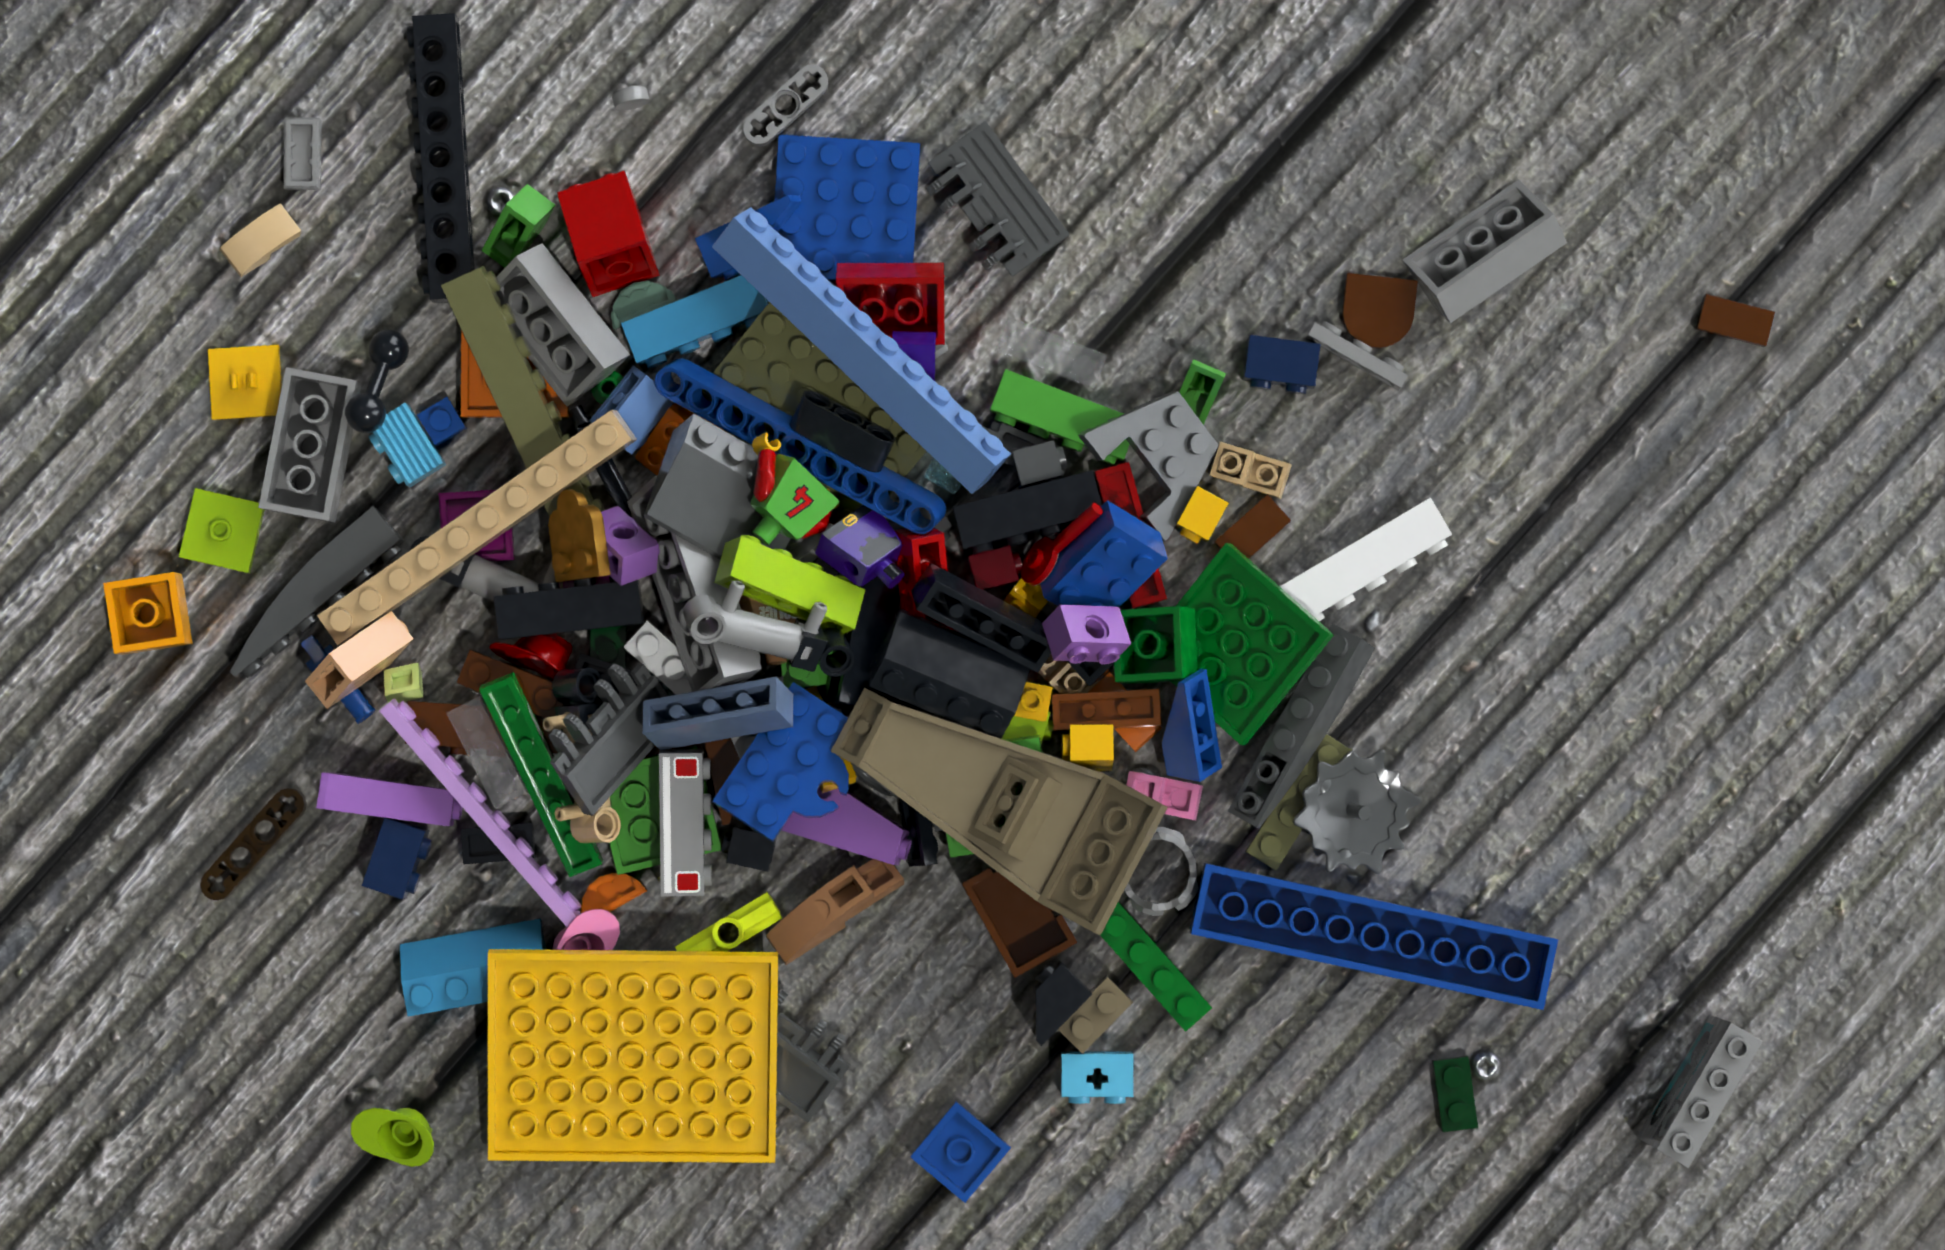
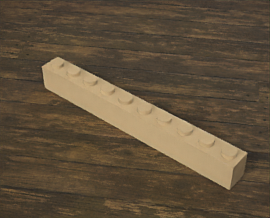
[317,410,637,645]

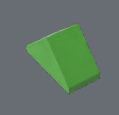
[1179,359,1226,425]

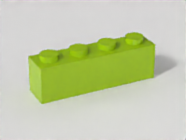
[714,535,865,634]

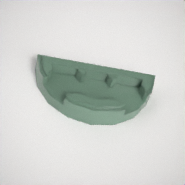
[611,281,678,330]

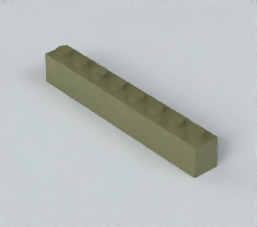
[441,266,605,517]

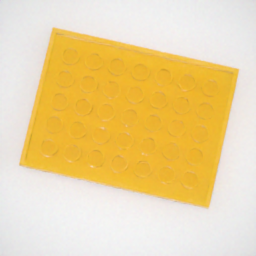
[488,949,778,1163]

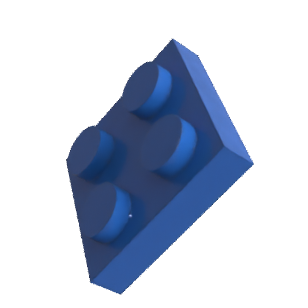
[910,1101,1011,1203]

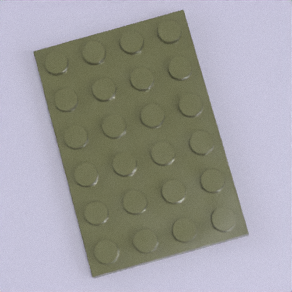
[702,302,927,525]

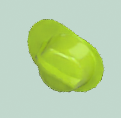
[351,1108,434,1167]

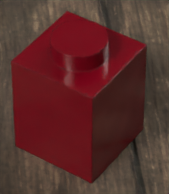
[968,546,1023,591]

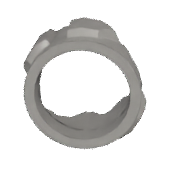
[1124,826,1199,916]

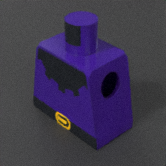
[815,505,904,589]

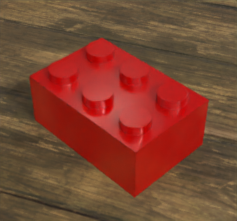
[836,262,945,345]

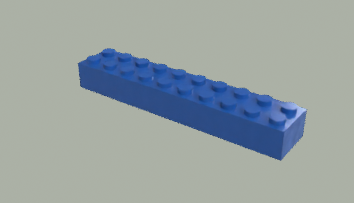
[1189,863,1558,1010]

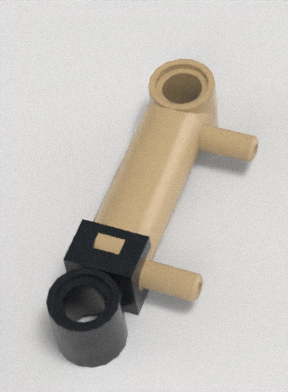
[543,668,621,843]

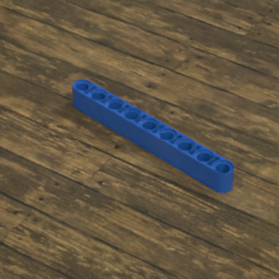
[654,358,946,534]

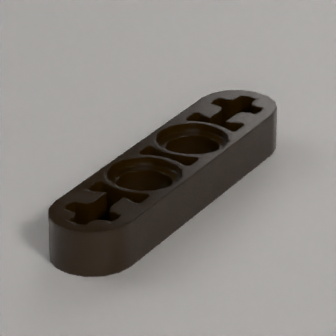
[200,788,307,900]

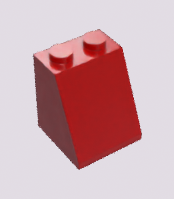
[557,170,660,297]

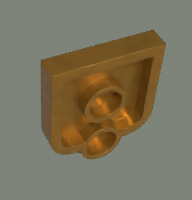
[548,489,611,582]

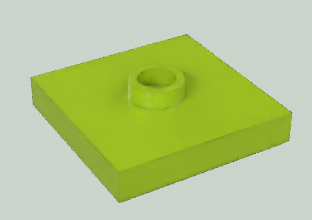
[179,488,265,574]

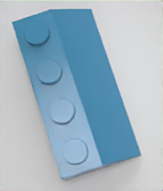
[400,918,546,1017]

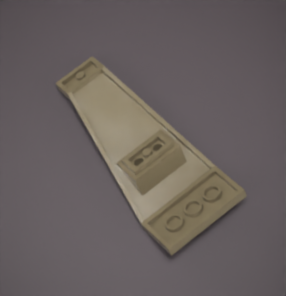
[831,688,1168,935]

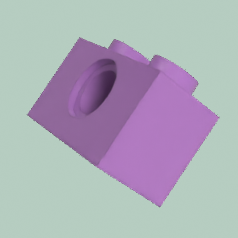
[601,506,660,586]
[1042,605,1131,665]

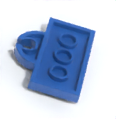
[713,682,849,842]

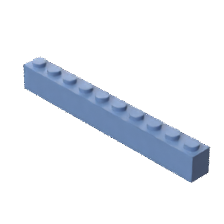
[712,207,1011,494]

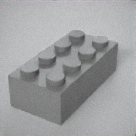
[258,367,362,523]

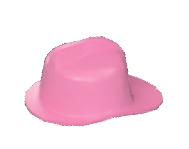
[553,909,620,950]

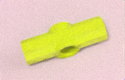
[675,892,783,952]

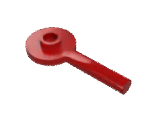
[1021,503,1103,586]

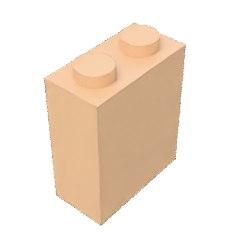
[305,611,414,709]

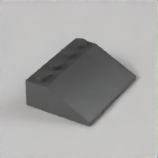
[643,414,791,560]

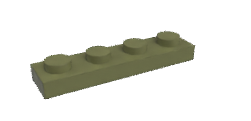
[1245,734,1351,871]

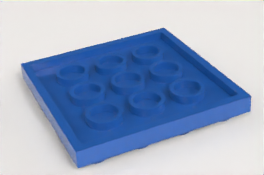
[775,135,921,281]

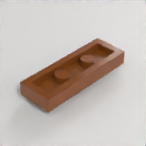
[1052,689,1162,732]

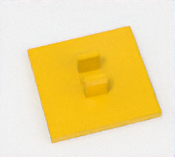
[208,345,282,420]

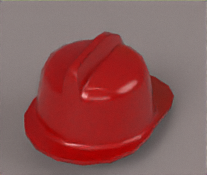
[489,634,572,681]

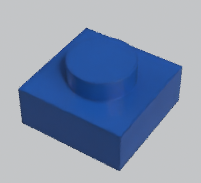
[417,397,467,446]

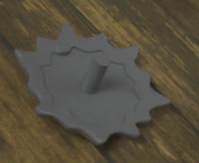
[1293,749,1421,874]

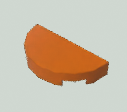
[581,873,648,913]

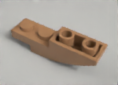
[766,859,904,965]

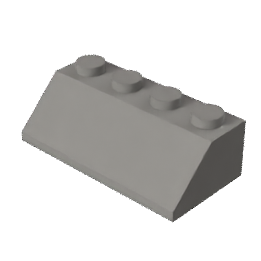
[1402,179,1567,323]
[496,243,630,407]

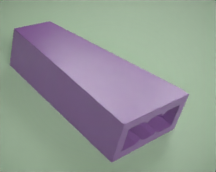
[316,772,463,827]
[781,787,912,865]

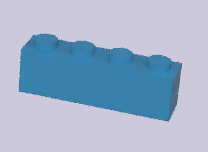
[621,275,768,368]

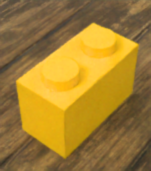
[1062,724,1114,771]

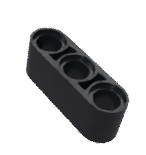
[789,391,896,472]

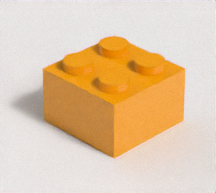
[103,572,193,655]

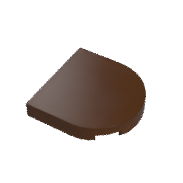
[1342,273,1418,349]

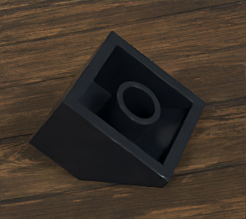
[1035,961,1092,1046]

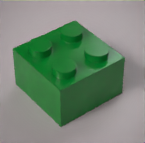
[1114,606,1197,684]

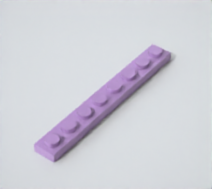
[379,698,581,927]

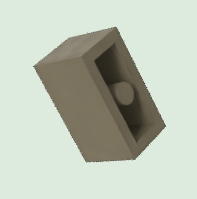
[1058,975,1133,1054]

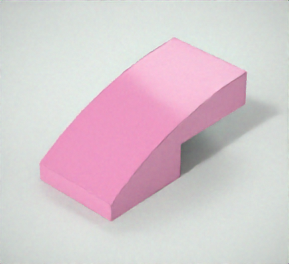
[1126,771,1203,820]

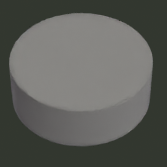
[612,86,649,111]

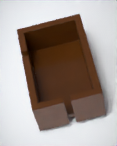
[962,867,1077,978]

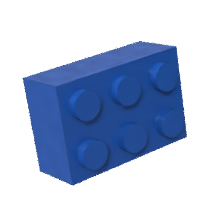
[1040,500,1168,607]

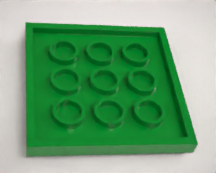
[1170,543,1334,745]

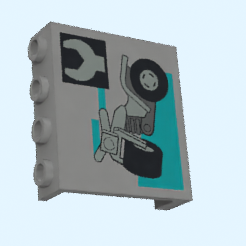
[1637,1015,1763,1168]

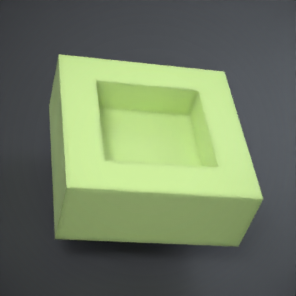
[383,663,423,703]

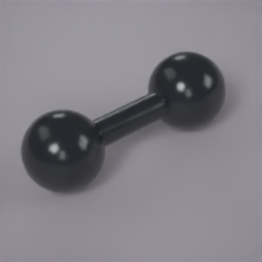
[345,330,409,433]

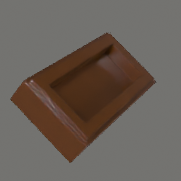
[1695,294,1775,347]
[1214,494,1291,559]

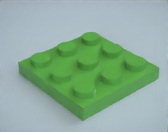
[610,745,722,875]

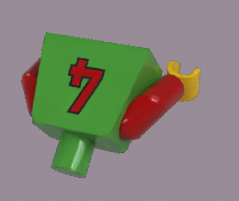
[751,432,840,546]

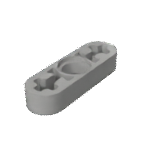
[743,65,829,147]

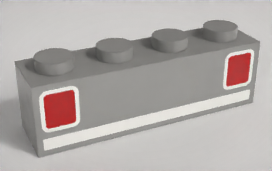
[659,749,712,897]

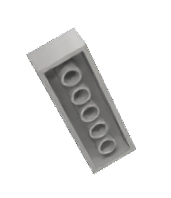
[627,475,762,692]

